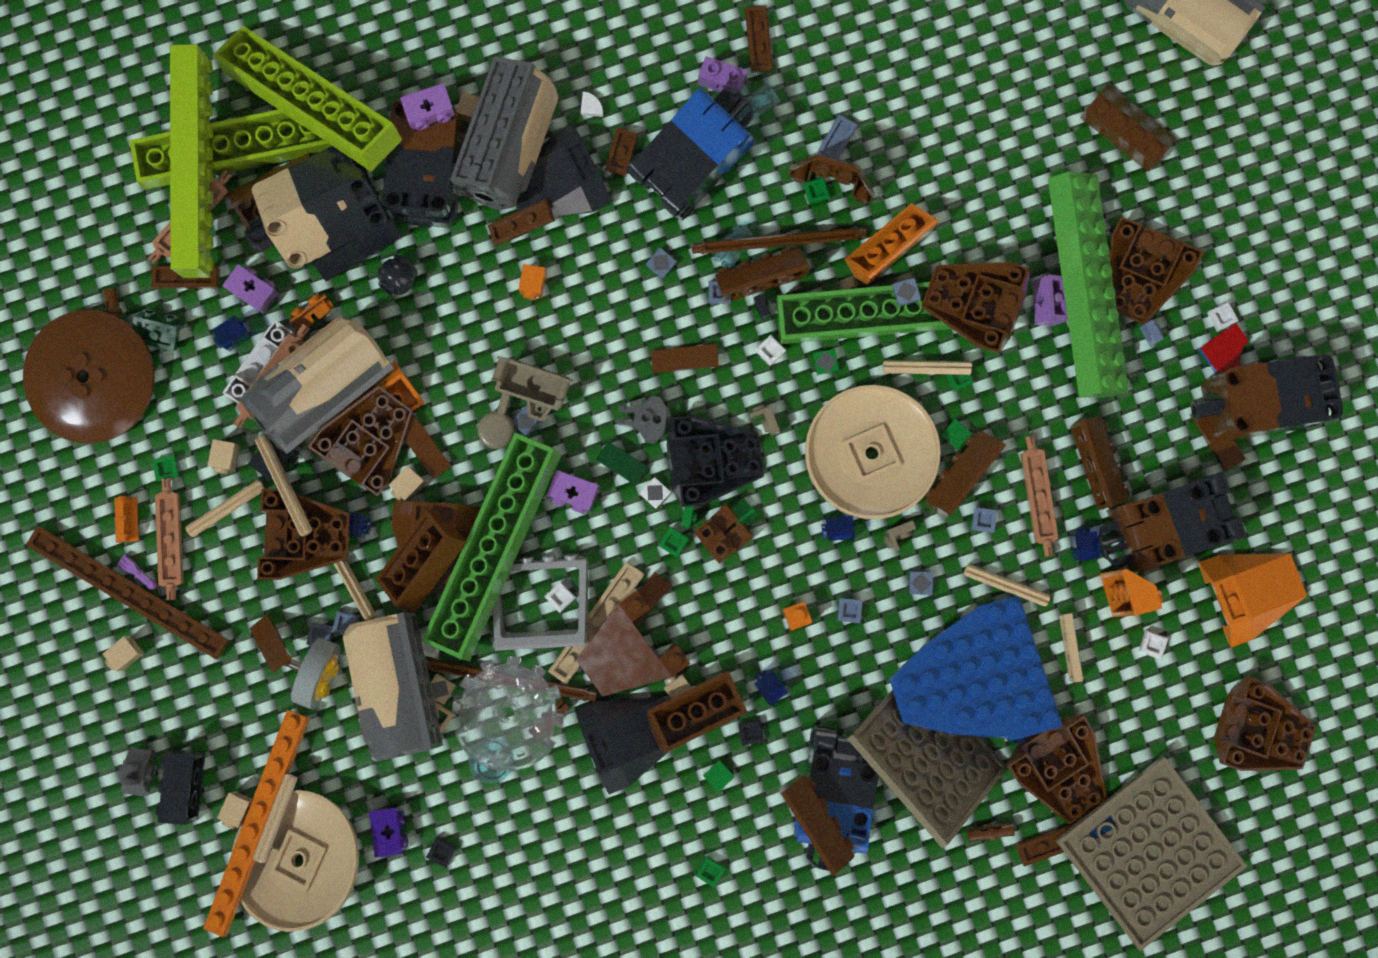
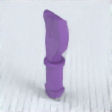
[117,553,157,590]

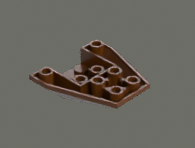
[788,152,875,203]
[1109,216,1204,324]
[921,262,1030,354]
[307,385,412,496]
[257,489,350,580]
[392,501,481,595]
[1214,676,1316,771]
[1007,714,1107,825]

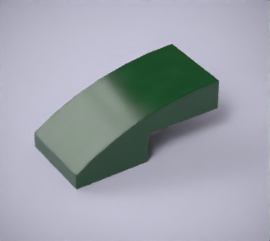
[596,441,648,486]

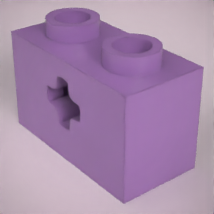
[698,56,747,97]
[400,83,455,130]
[222,265,279,314]
[1032,275,1068,326]
[547,470,600,514]

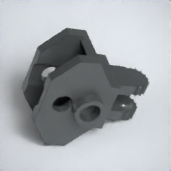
[616,396,668,444]
[118,747,156,796]

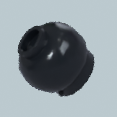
[377,255,418,295]

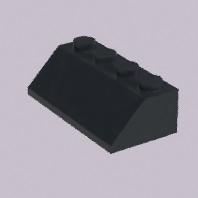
[312,201,401,282]

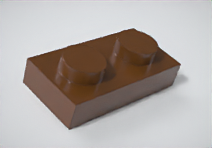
[605,128,638,177]

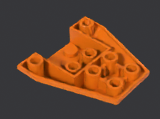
[1198,553,1307,647]

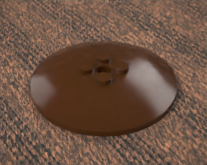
[23,310,155,443]

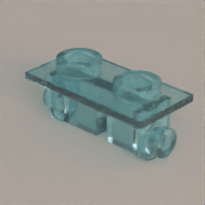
[712,225,754,268]

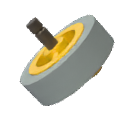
[283,638,341,710]

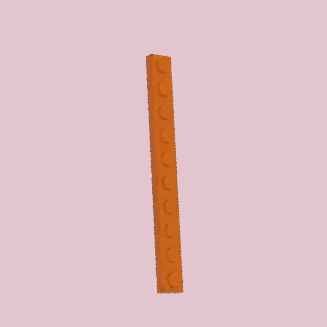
[203,710,310,937]

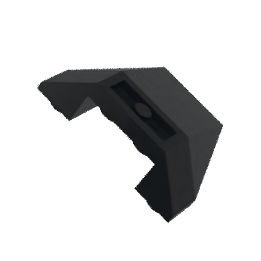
[516,125,612,218]
[666,416,764,507]
[575,696,668,795]

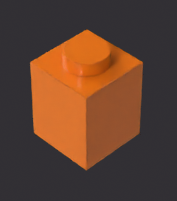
[518,264,547,300]
[782,601,813,631]

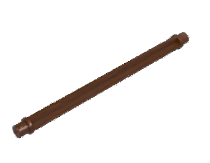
[692,227,866,255]
[425,657,597,702]

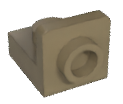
[749,405,780,436]
[883,521,916,552]

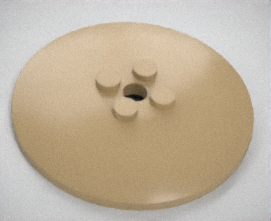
[805,385,941,519]
[231,790,359,932]

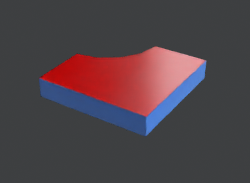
[1198,323,1249,375]

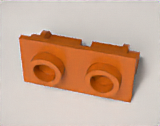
[288,293,334,332]
[114,496,139,543]

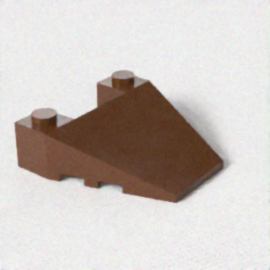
[576,588,690,696]

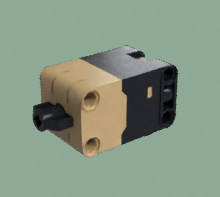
[244,146,387,268]

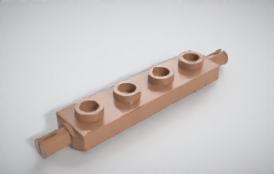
[147,170,233,264]
[233,324,311,429]
[1020,436,1059,557]
[155,479,184,600]

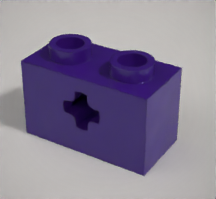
[369,806,408,858]

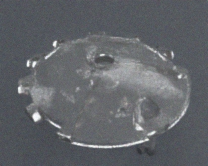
[452,657,564,771]

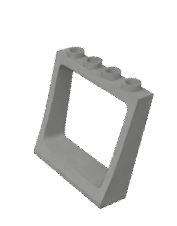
[492,554,588,651]

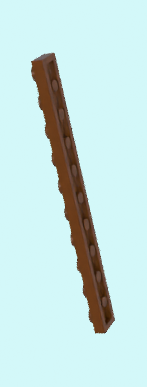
[26,526,230,659]

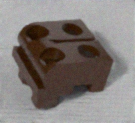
[693,503,755,564]

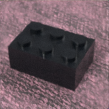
[155,749,206,825]

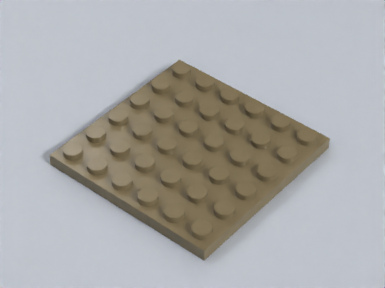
[847,690,1008,848]
[1055,756,1247,951]

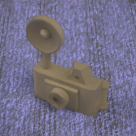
[478,356,573,449]

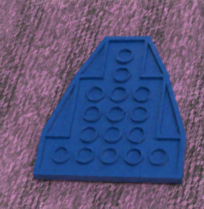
[889,596,1062,739]

